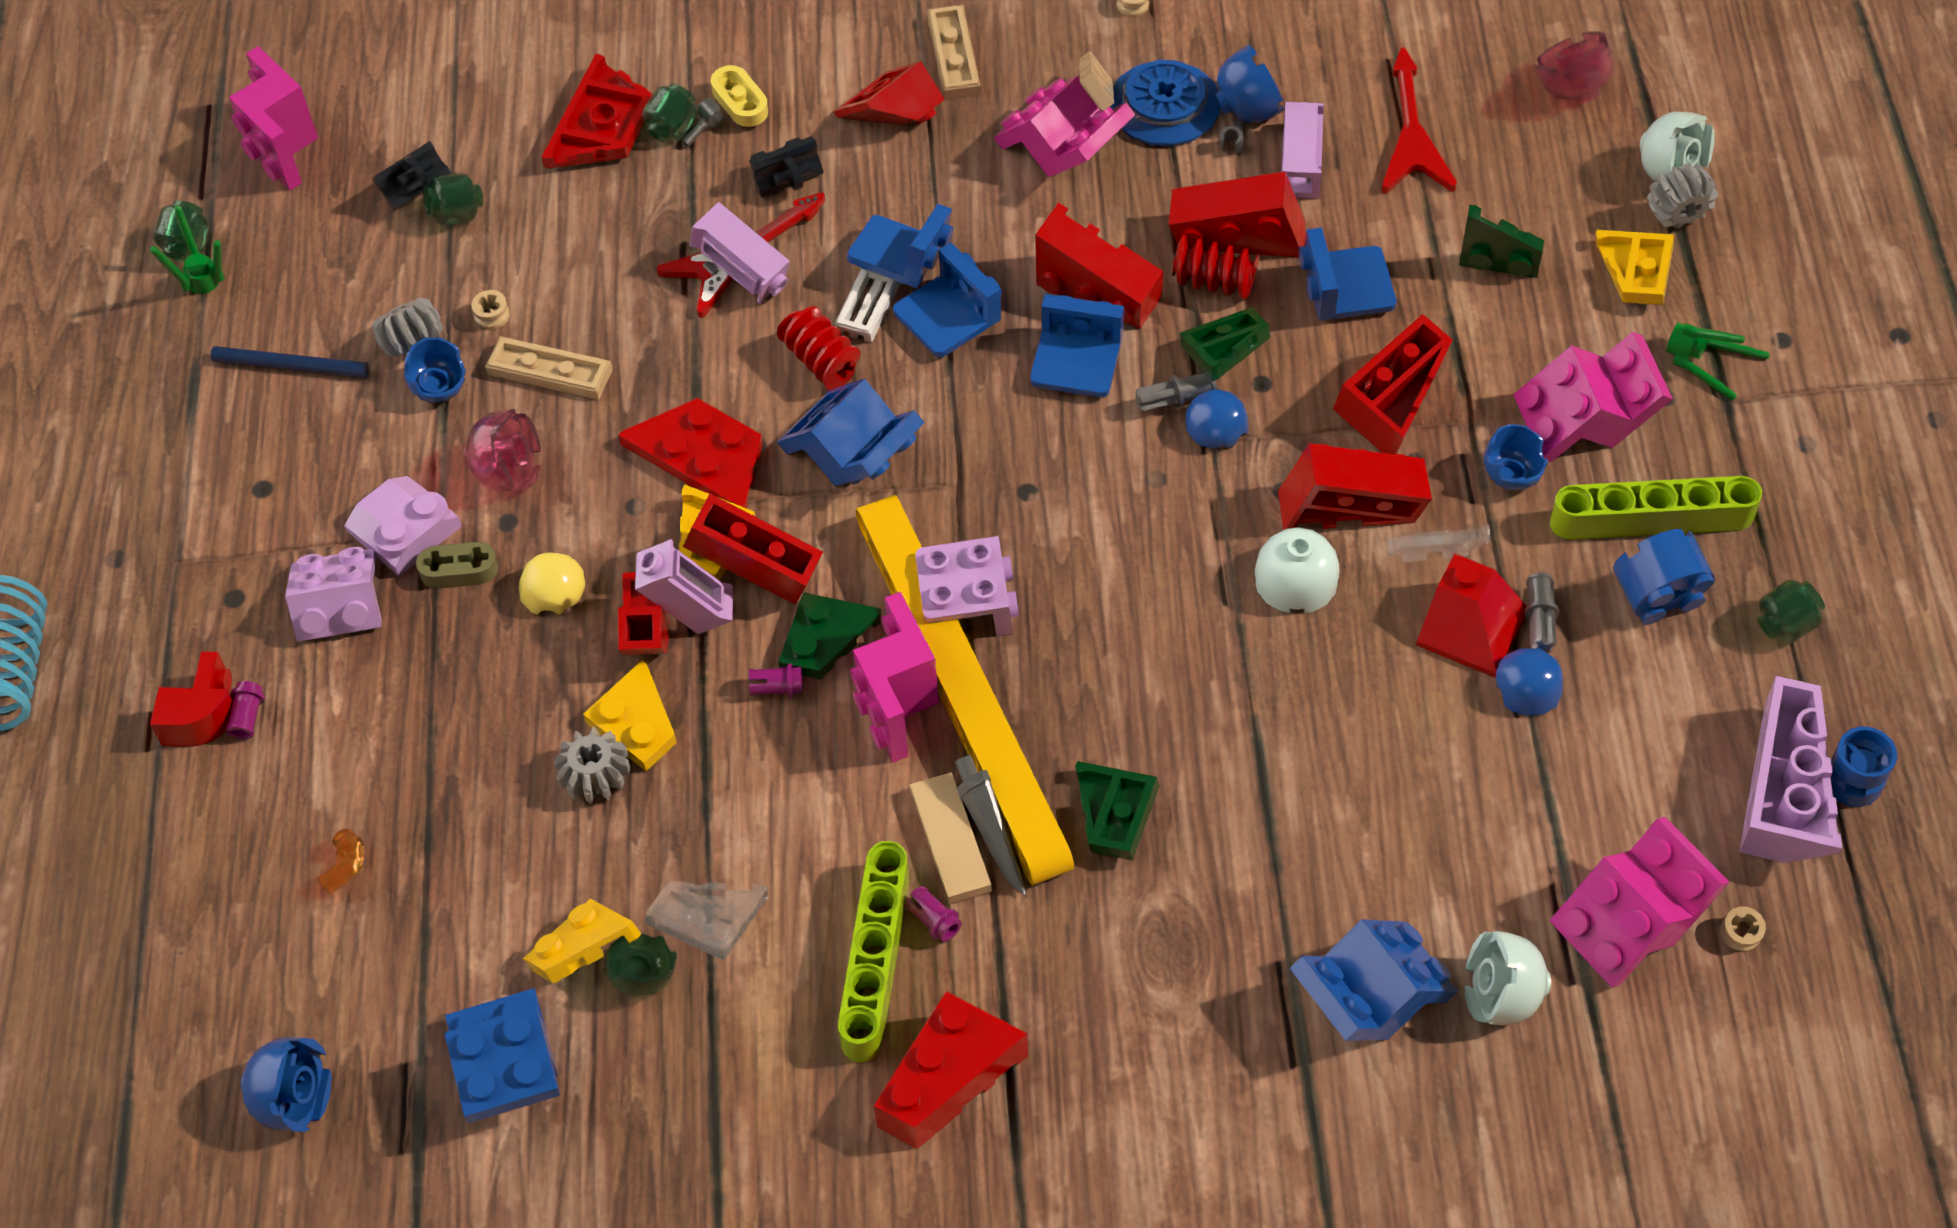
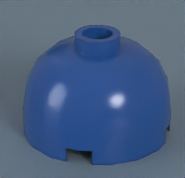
[1215,45,1285,123]
[241,1037,332,1132]

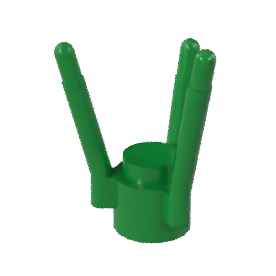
[150,206,225,294]
[1666,322,1770,400]

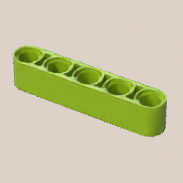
[1550,476,1762,540]
[838,841,909,1063]

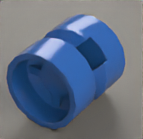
[1830,726,1897,807]

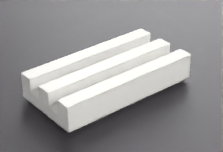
[834,269,900,343]

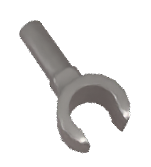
[682,98,723,147]
[1220,118,1246,153]

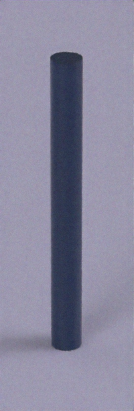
[211,346,369,378]

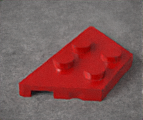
[541,53,654,169]
[618,398,763,509]

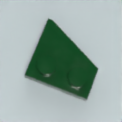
[1459,204,1545,278]
[1179,307,1270,381]
[778,592,882,680]
[1075,761,1160,861]

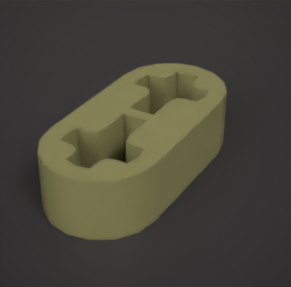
[416,542,499,588]

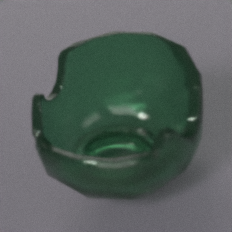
[605,933,677,998]

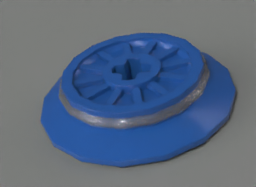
[1110,60,1220,146]

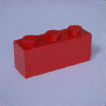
[683,493,823,605]

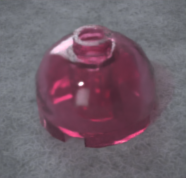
[1534,31,1614,103]
[464,409,541,492]

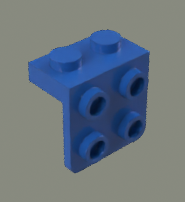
[847,204,954,288]
[1299,227,1397,321]
[893,242,1002,357]
[1030,294,1124,398]

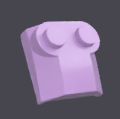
[344,476,462,577]

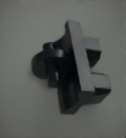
[749,136,824,198]
[372,141,452,211]

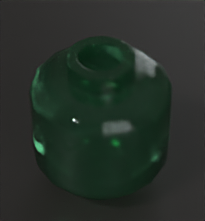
[642,83,698,142]
[423,173,483,226]
[153,200,210,261]
[1757,579,1826,643]

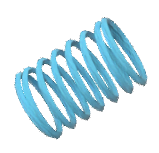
[0,575,48,731]

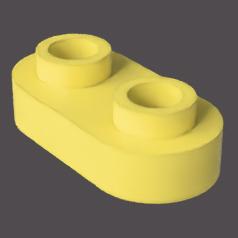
[711,65,768,127]

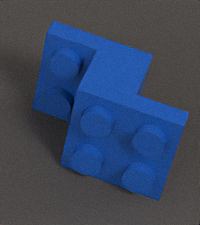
[777,378,924,486]
[1290,919,1458,1041]
[444,988,560,1124]

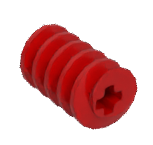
[1172,235,1259,300]
[776,306,861,390]

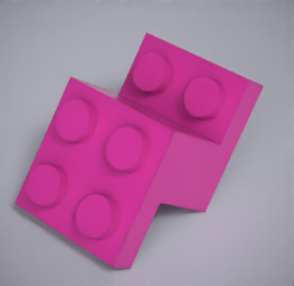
[229,46,318,190]
[994,75,1135,177]
[1513,332,1673,462]
[850,591,939,763]
[1550,817,1730,988]

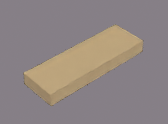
[927,5,981,99]
[1079,51,1114,111]
[485,336,613,400]
[910,772,992,904]

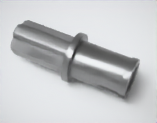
[1135,372,1217,411]
[1524,572,1559,653]

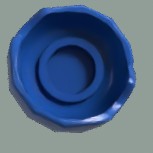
[404,337,466,403]
[1186,389,1249,449]
[1483,424,1548,491]
[1496,648,1563,716]

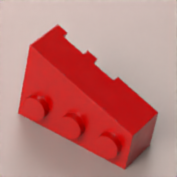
[1169,171,1306,257]
[1035,202,1163,329]
[1333,314,1453,454]
[1278,443,1432,530]
[874,991,1028,1149]

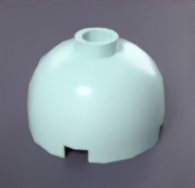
[1640,112,1714,182]
[1255,527,1340,613]
[1464,931,1551,1025]

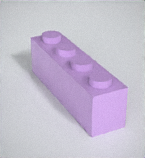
[1739,676,1842,863]

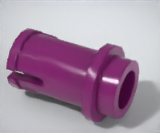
[749,663,802,698]
[226,681,265,739]
[904,886,962,942]

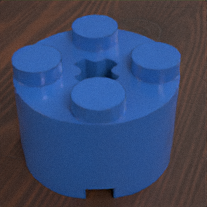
[1613,529,1715,625]

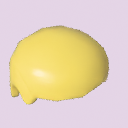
[519,552,585,615]

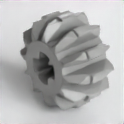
[1647,163,1719,229]
[371,298,444,357]
[554,726,630,804]

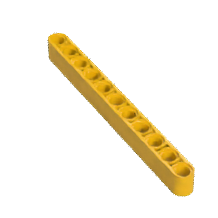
[855,495,1074,886]

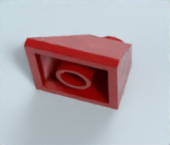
[833,61,945,125]
[1416,553,1527,678]

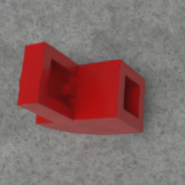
[618,572,670,655]
[150,651,233,747]

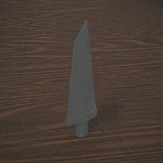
[955,755,1027,898]

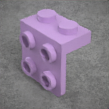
[916,536,1019,636]
[285,547,382,642]

